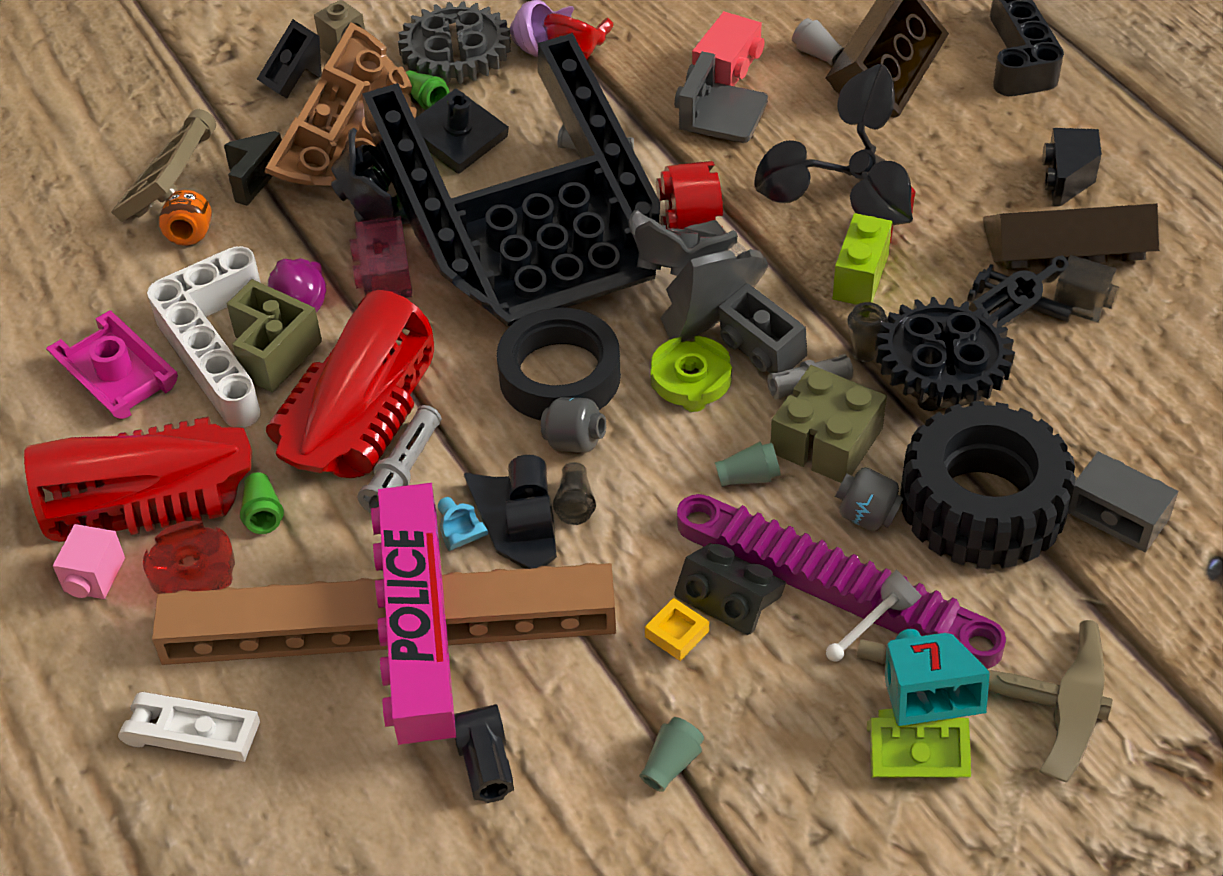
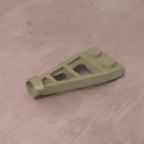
[111,109,216,222]

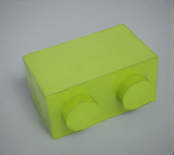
[832,213,892,308]

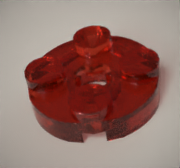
[143,521,235,594]

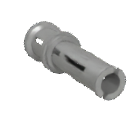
[357,405,442,513]

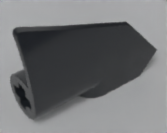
[464,455,557,569]

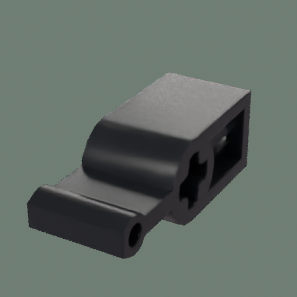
[969,255,1069,327]

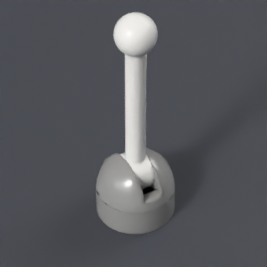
[826,569,922,662]

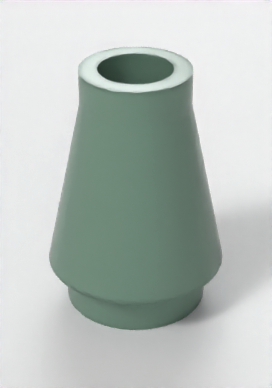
[715,441,781,487]
[640,717,704,792]

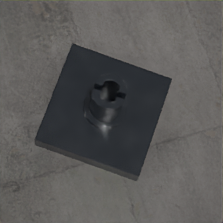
[414,88,509,174]

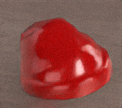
[543,13,614,60]

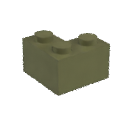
[227,279,322,393]

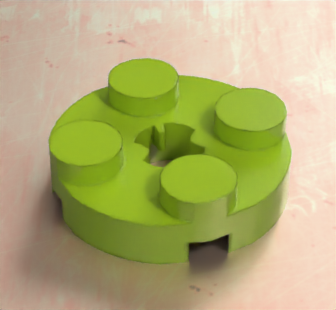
[651,336,732,412]

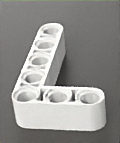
[147,246,261,428]

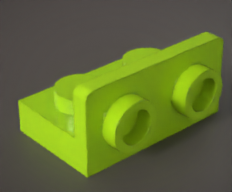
[867,709,971,778]

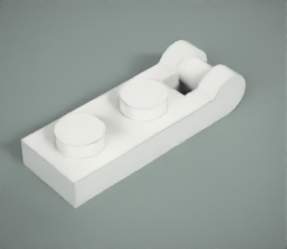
[118,692,260,762]

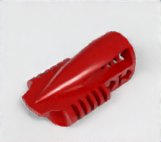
[266,290,434,478]
[24,416,252,542]

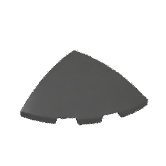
[660,249,768,342]

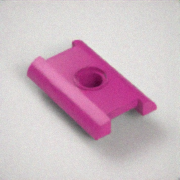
[46,310,178,419]

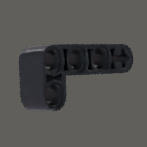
[990,0,1064,96]

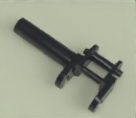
[967,264,1073,322]

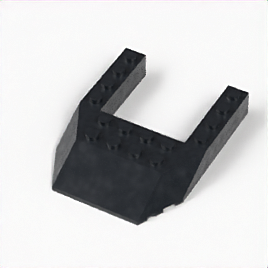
[362,33,660,326]

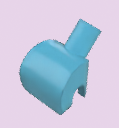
[438,497,488,551]

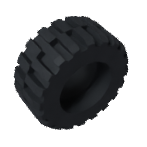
[900,401,1076,569]

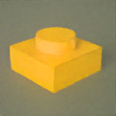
[644,598,709,661]

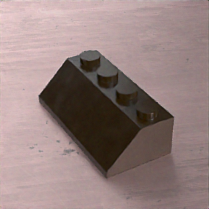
[825,0,949,118]
[983,203,1160,269]

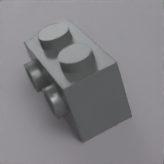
[718,283,807,373]
[1068,451,1179,553]

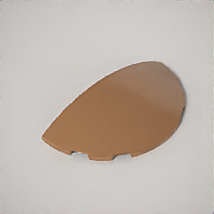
[265,22,416,186]

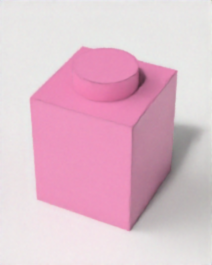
[53,524,125,599]

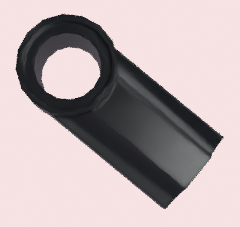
[454,704,514,803]

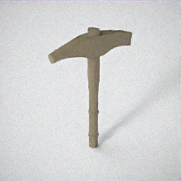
[857,620,1113,783]

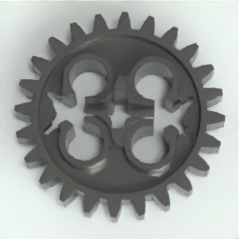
[398,1,511,84]

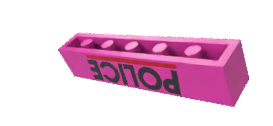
[371,483,456,745]

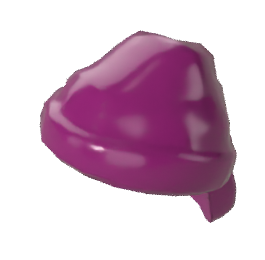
[268,258,326,313]

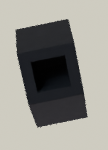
[1042,128,1102,206]

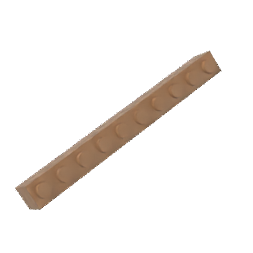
[152,563,616,665]

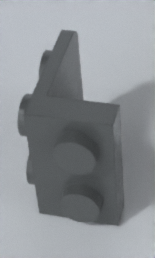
[674,51,768,143]

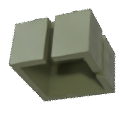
[770,365,887,483]

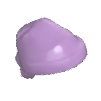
[510,0,574,57]

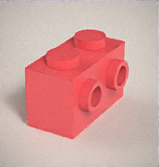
[692,11,765,86]

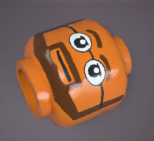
[159,190,212,246]

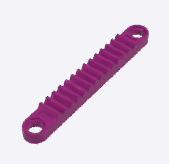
[677,494,1006,669]

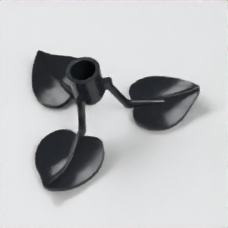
[754,64,913,225]

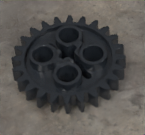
[875,297,1015,407]

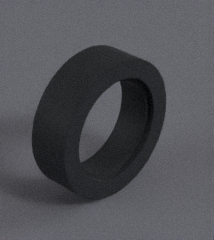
[497,308,621,421]

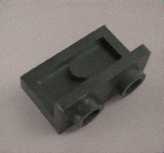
[674,543,786,635]

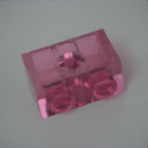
[350,216,413,298]

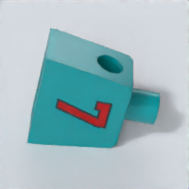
[885,629,990,726]

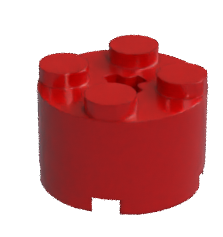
[656,161,723,230]

